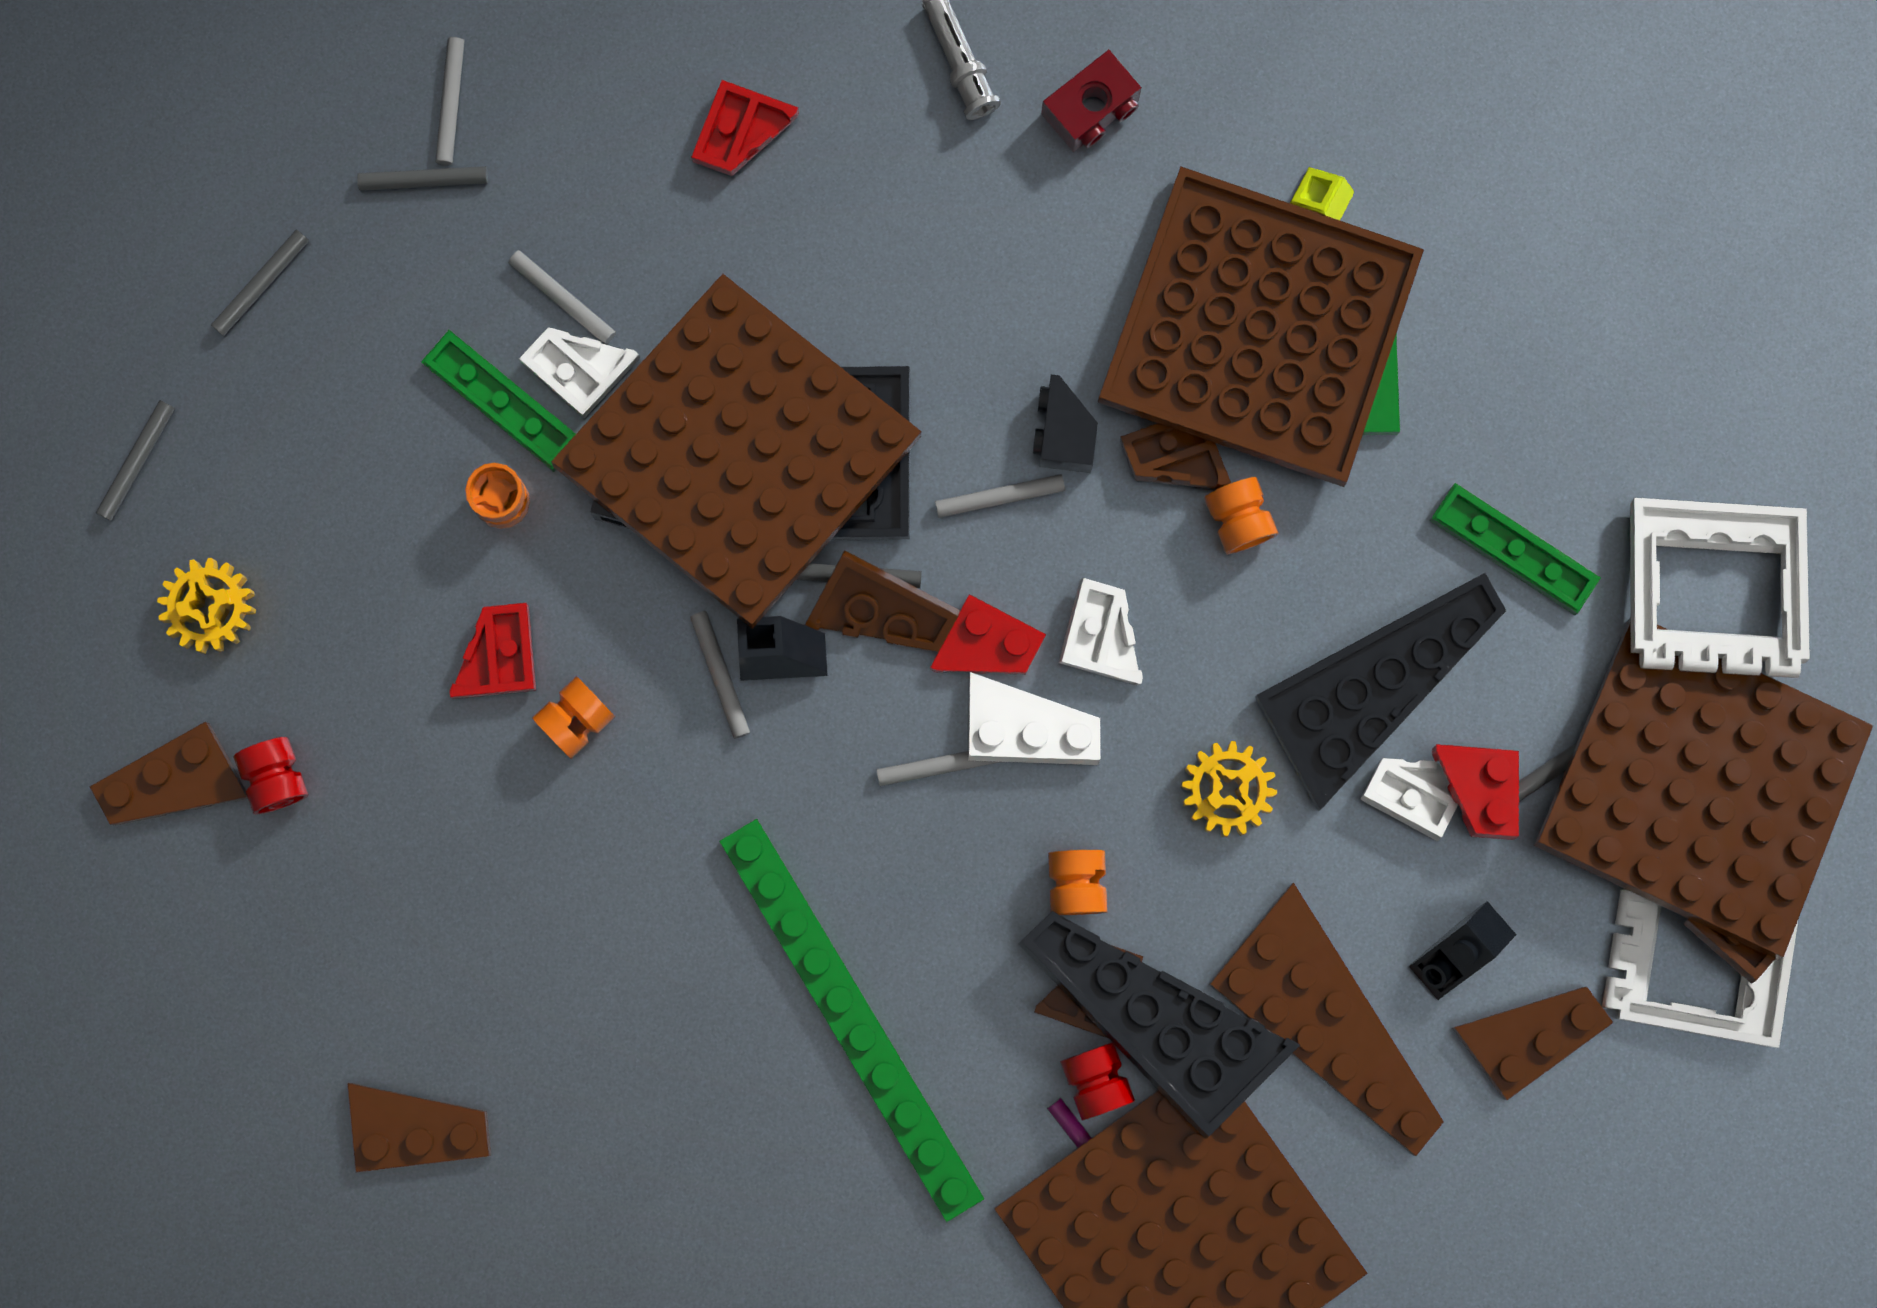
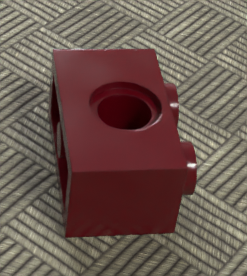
[1041,49,1142,152]

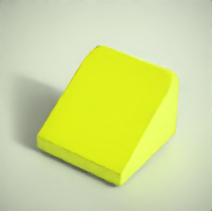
[1290,167,1354,220]

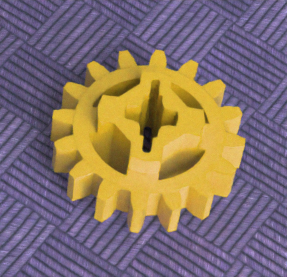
[157,558,256,654]
[1180,741,1277,837]

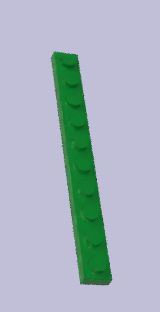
[719,819,985,1222]

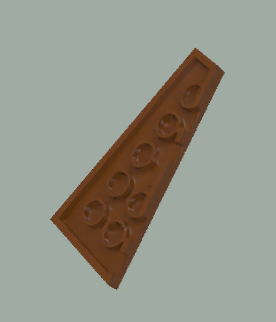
[1209,883,1444,1156]

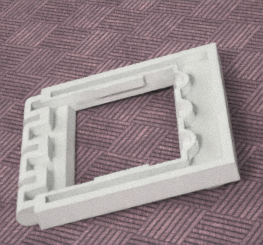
[1630,498,1810,678]
[1602,890,1798,1048]

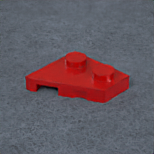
[691,80,799,176]
[930,594,1046,675]
[450,602,536,699]
[1432,744,1519,840]

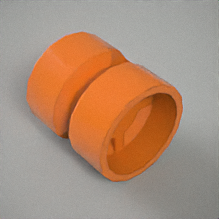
[465,462,530,529]
[1204,477,1279,555]
[532,676,616,759]
[1048,850,1107,915]

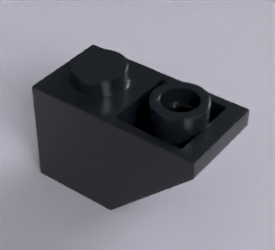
[1033,374,1098,473]
[737,616,828,681]
[1409,901,1517,1000]

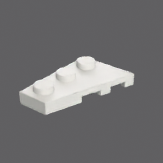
[968,672,1100,765]

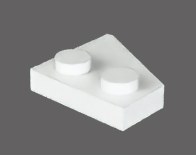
[519,327,640,419]
[1058,578,1143,685]
[1360,758,1458,841]

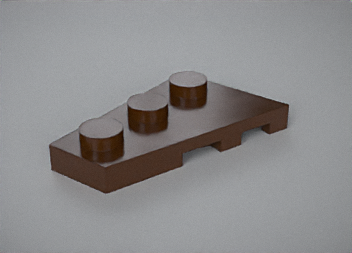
[805,550,960,652]
[89,721,248,826]
[1452,986,1613,1100]
[348,1083,491,1172]

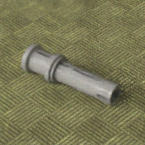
[922,0,1001,120]

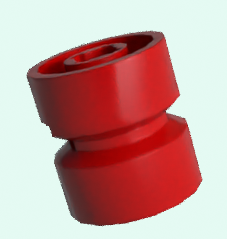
[233,737,309,815]
[1060,1042,1135,1121]

